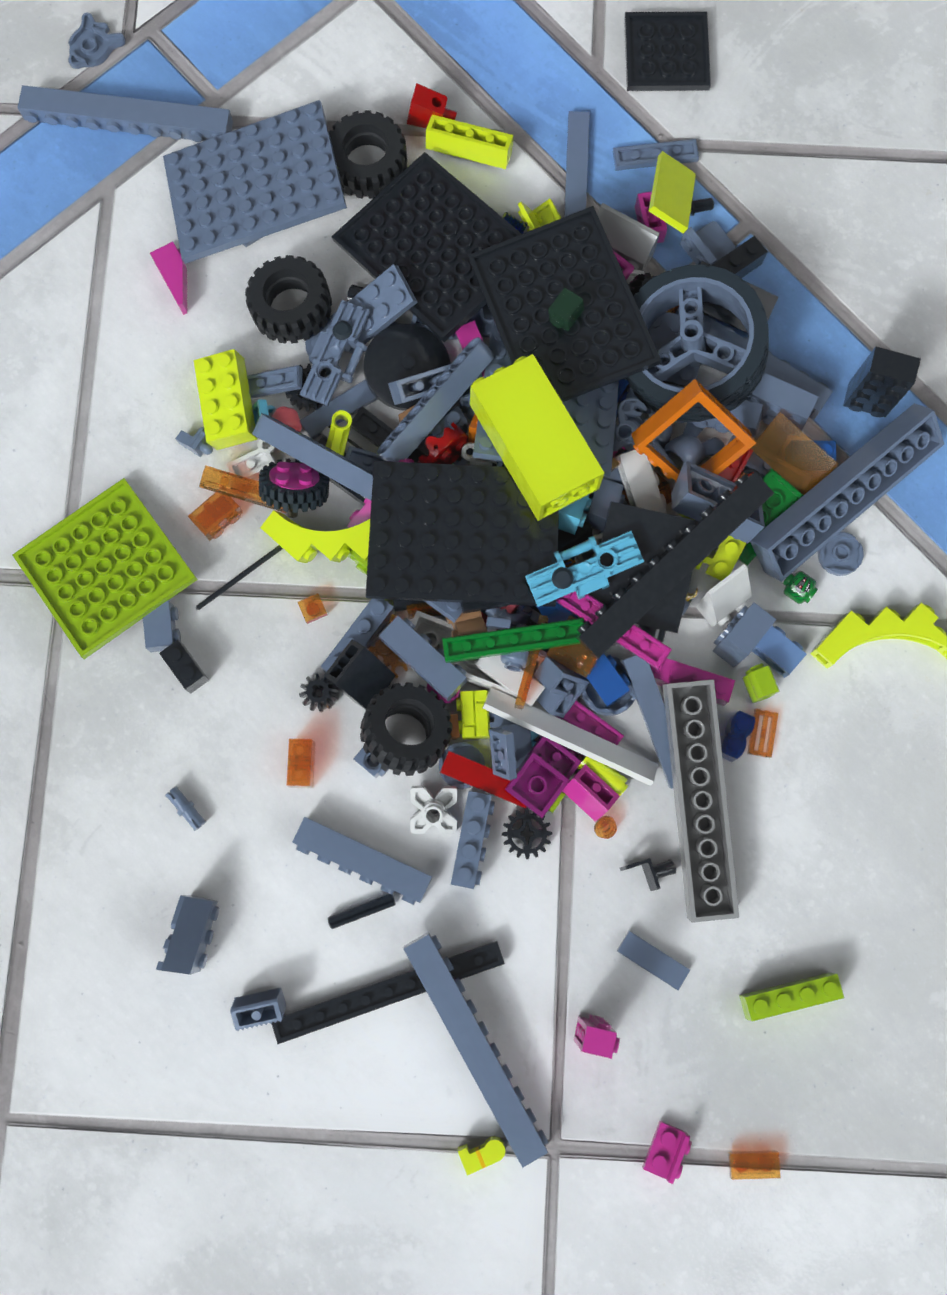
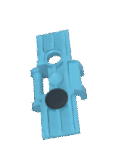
[525,531,644,607]

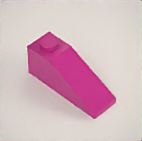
[150,241,187,315]

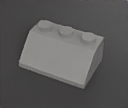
[597,203,660,271]

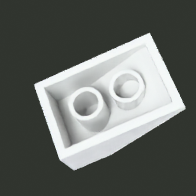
[696,564,752,628]

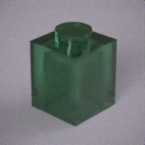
[548,288,584,331]

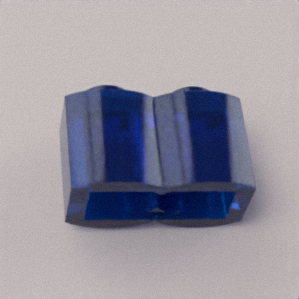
[720,710,755,762]

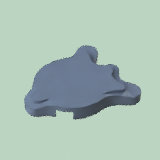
[68,13,126,69]

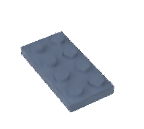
[330,264,417,353]

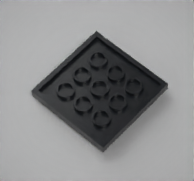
[624,12,711,91]

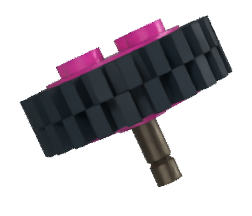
[259,458,330,518]

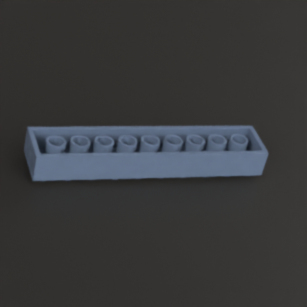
[750,403,944,582]

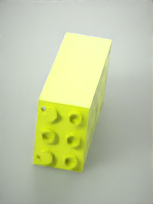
[470,354,604,521]

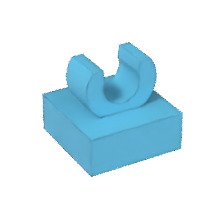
[252,399,275,426]

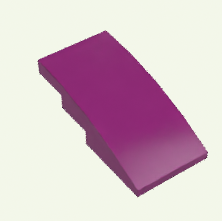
[505,716,584,818]

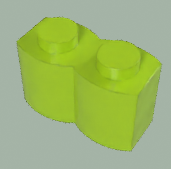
[742,663,780,704]

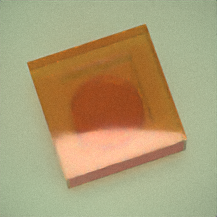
[297,593,328,624]

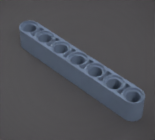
[377,337,494,462]
[252,413,373,500]

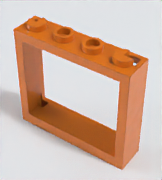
[631,379,756,483]

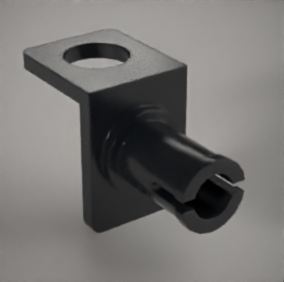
[620,858,676,891]

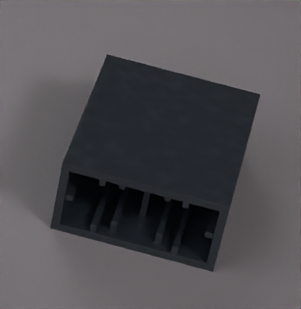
[588,501,698,642]

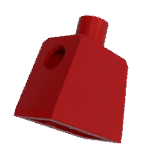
[406,83,457,128]

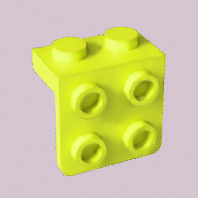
[518,199,562,231]

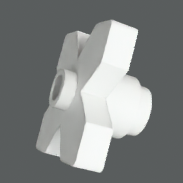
[410,786,457,834]

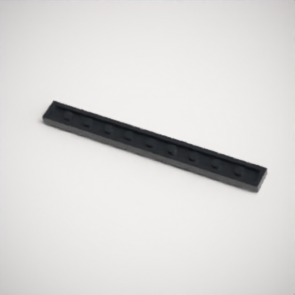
[272,941,505,1044]

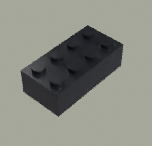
[843,347,921,418]

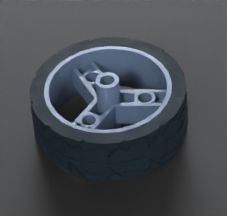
[626,265,769,422]

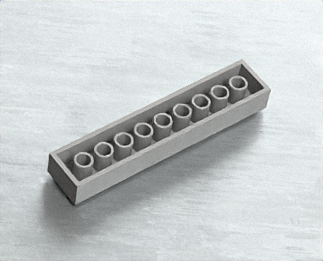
[663,679,739,923]

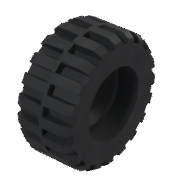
[329,110,407,199]
[245,255,332,344]
[360,682,452,776]

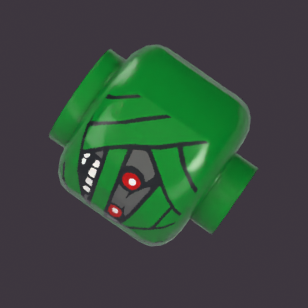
[782,571,818,604]

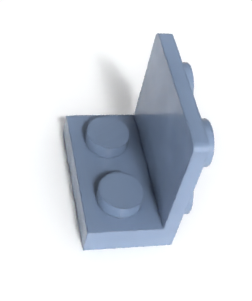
[489,723,532,780]

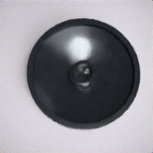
[363,324,451,411]

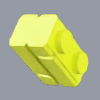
[456,690,490,740]

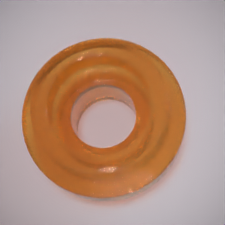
[594,816,617,839]

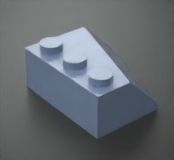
[156,895,219,975]

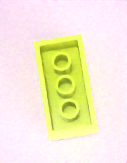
[193,349,258,450]

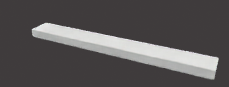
[483,687,658,786]

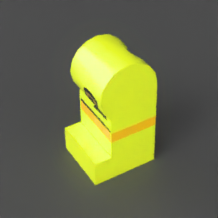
[458,1136,505,1176]

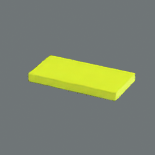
[649,151,696,233]

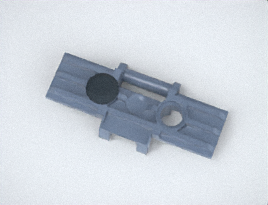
[299,300,370,406]

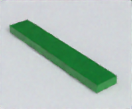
[442,618,584,663]

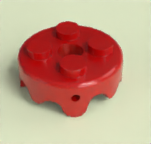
[417,422,468,464]

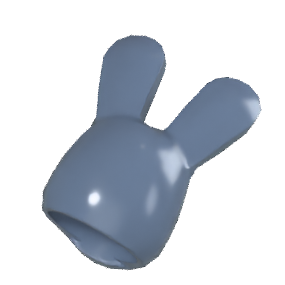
[663,423,725,471]

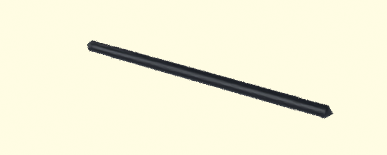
[196,545,283,610]

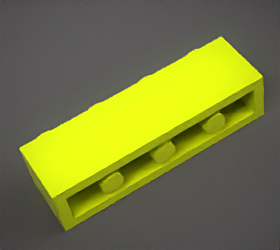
[426,115,513,169]

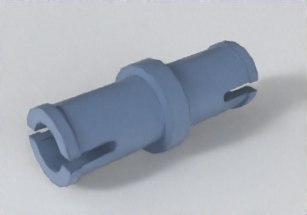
[165,786,206,831]

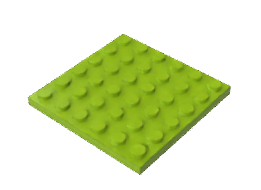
[12,478,198,660]

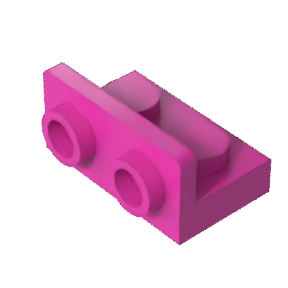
[642,1121,692,1184]

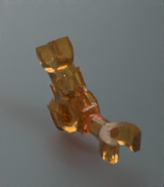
[369,614,408,679]

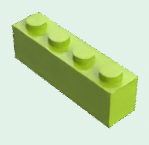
[739,972,844,1022]

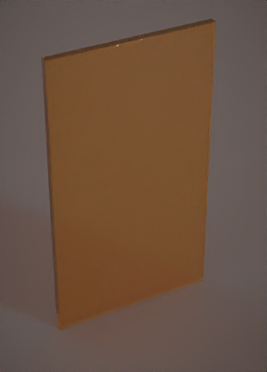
[750,412,838,495]

